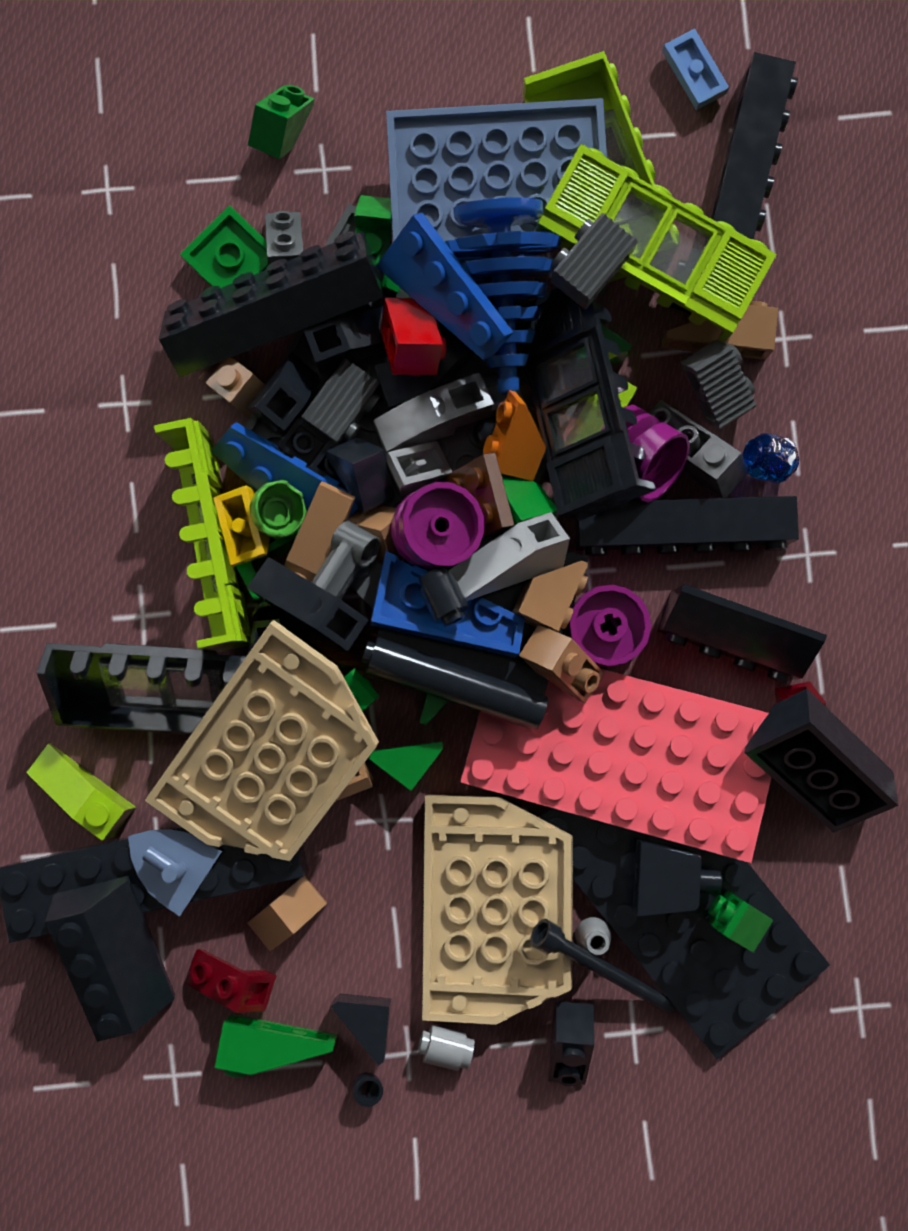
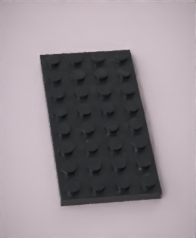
[539,808,830,1059]

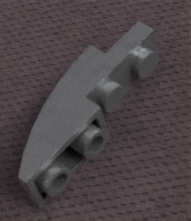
[373,373,524,453]

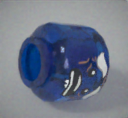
[742,433,799,484]

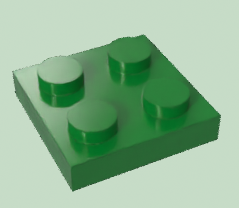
[180,205,268,288]

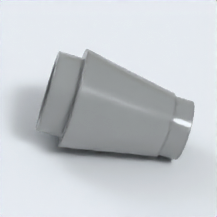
[575,917,612,955]

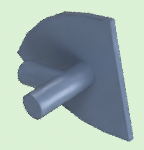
[128,829,222,916]

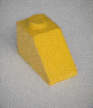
[213,485,270,567]

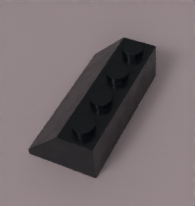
[657,584,827,684]
[745,689,899,833]
[45,876,175,1042]

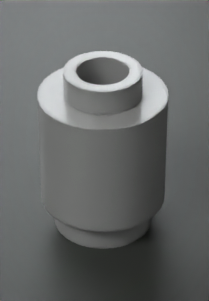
[418,1025,475,1071]

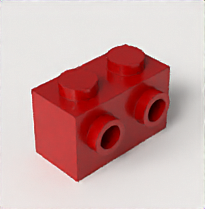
[380,298,446,376]

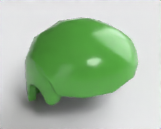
[249,480,307,539]

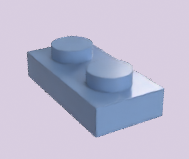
[662,29,729,110]

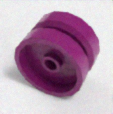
[391,482,484,570]
[566,584,651,668]

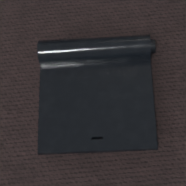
[360,521,588,731]

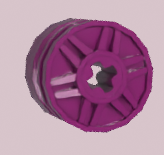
[602,405,690,502]

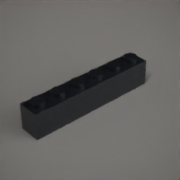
[703,52,798,250]
[575,496,799,556]

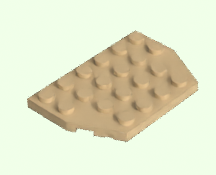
[145,620,379,861]
[422,795,573,1025]

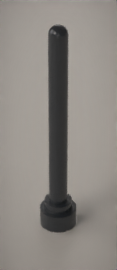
[530,919,676,1014]

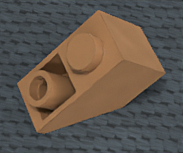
[512,561,588,632]
[519,624,604,703]

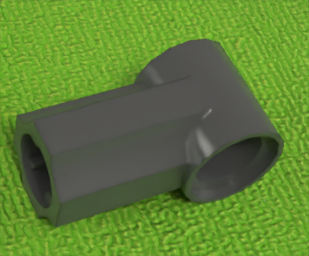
[312,521,381,600]

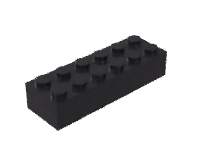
[159,231,384,378]

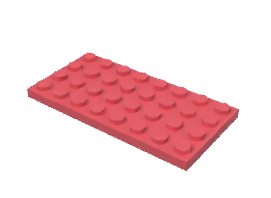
[461,669,772,863]

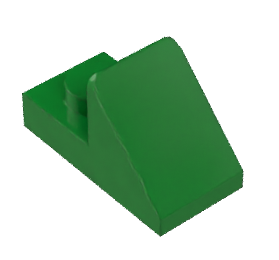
[354,195,393,263]

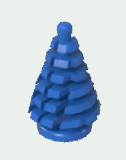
[445,197,560,395]

